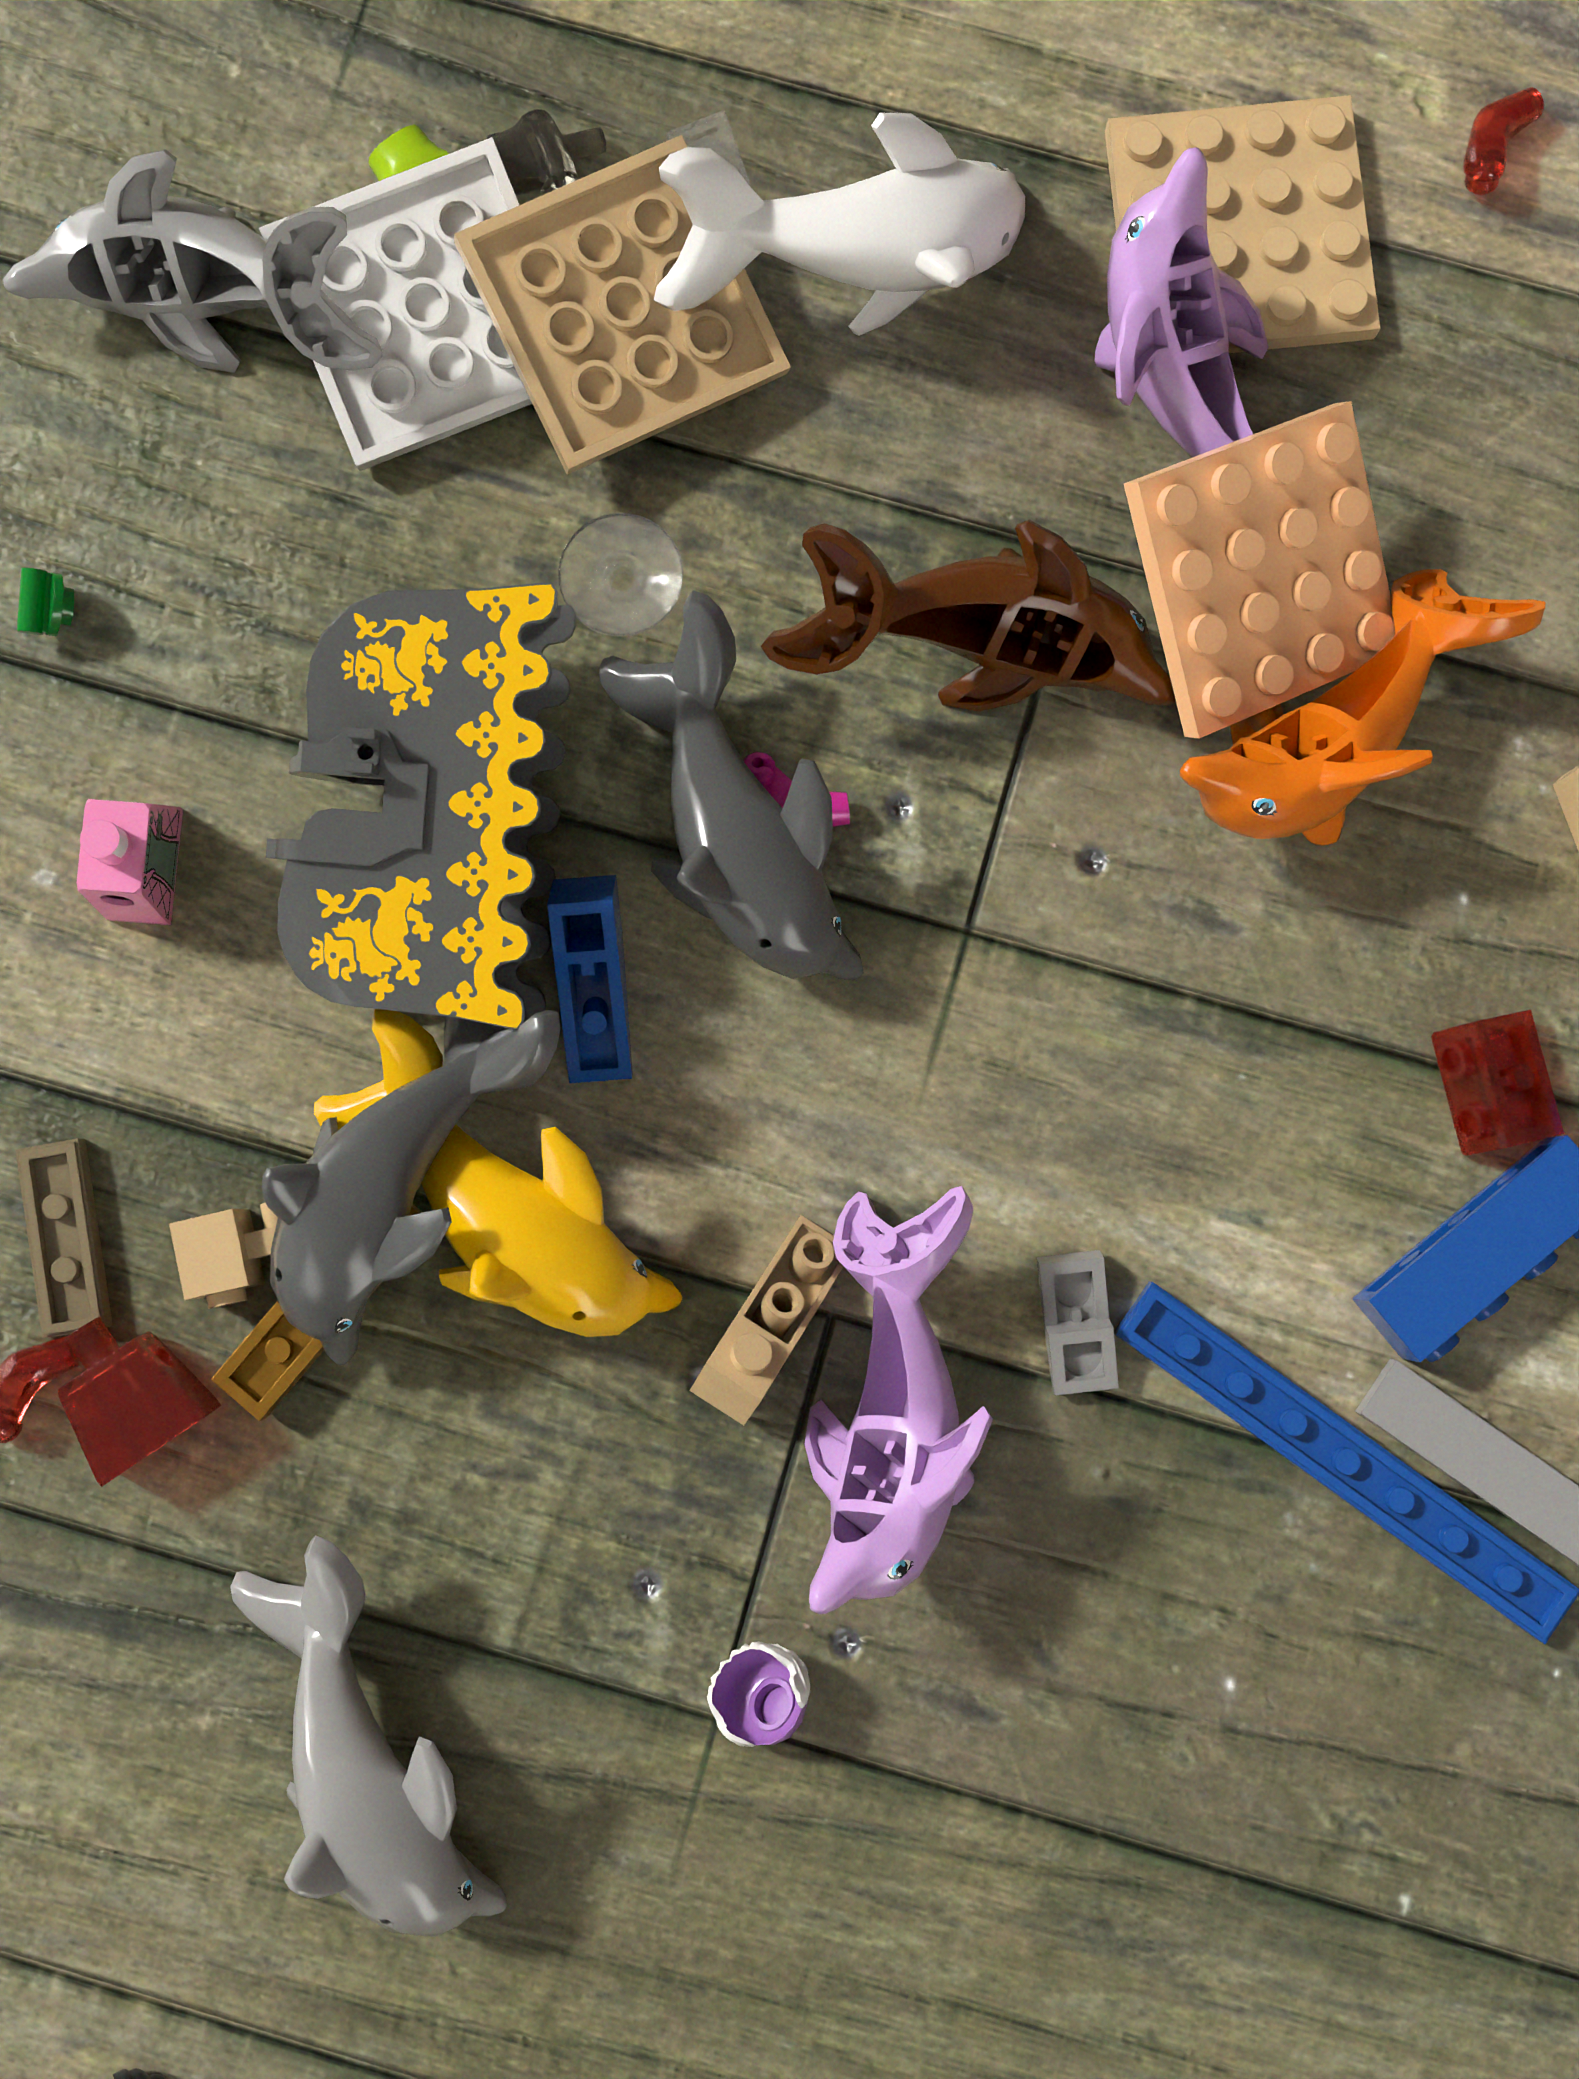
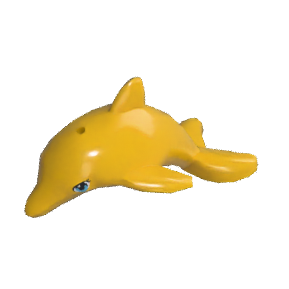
[314,1009,683,1337]

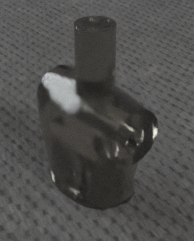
[487,109,606,196]

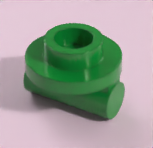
[17,568,74,636]

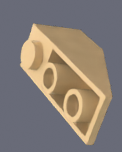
[689,1215,843,1426]

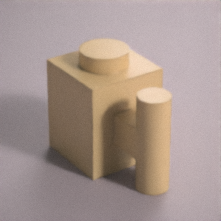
[169,1203,278,1309]

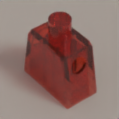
[58,1317,221,1487]

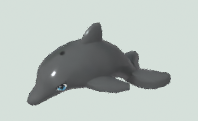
[599,590,864,981]
[262,1010,561,1365]

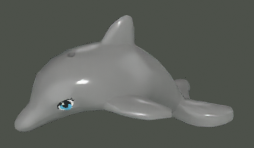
[3,149,383,373]
[230,1535,507,1937]

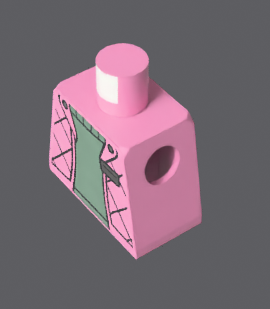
[76,799,183,925]

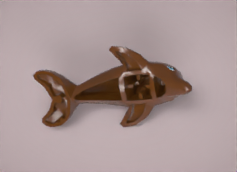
[760,520,1176,711]

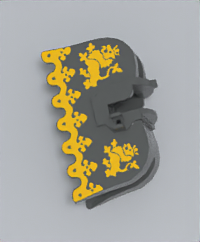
[266,582,577,1029]

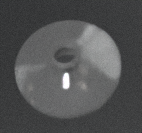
[558,513,683,637]

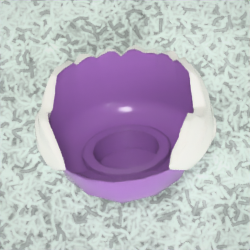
[707,1641,810,1747]

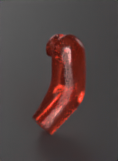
[1463,87,1544,195]
[0,1335,80,1443]

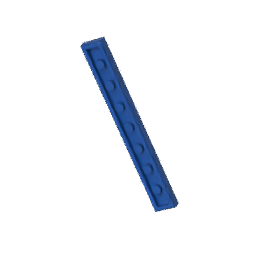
[1114,1281,1579,1644]

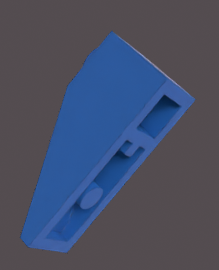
[547,875,633,1083]

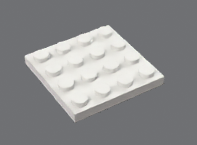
[259,137,532,471]

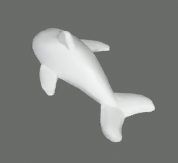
[654,113,1025,336]

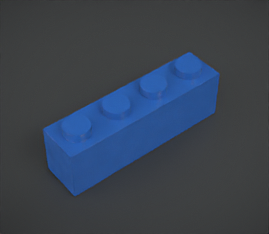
[1352,1135,1579,1363]

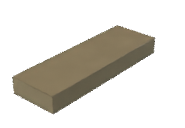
[15,1138,113,1339]

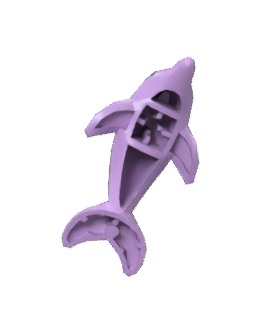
[1095,148,1268,457]
[804,1186,993,1614]

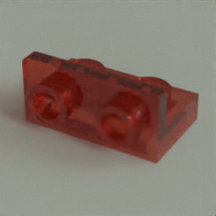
[1431,1009,1564,1156]

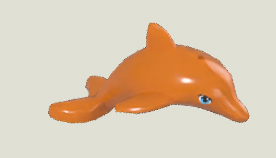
[1180,569,1546,846]

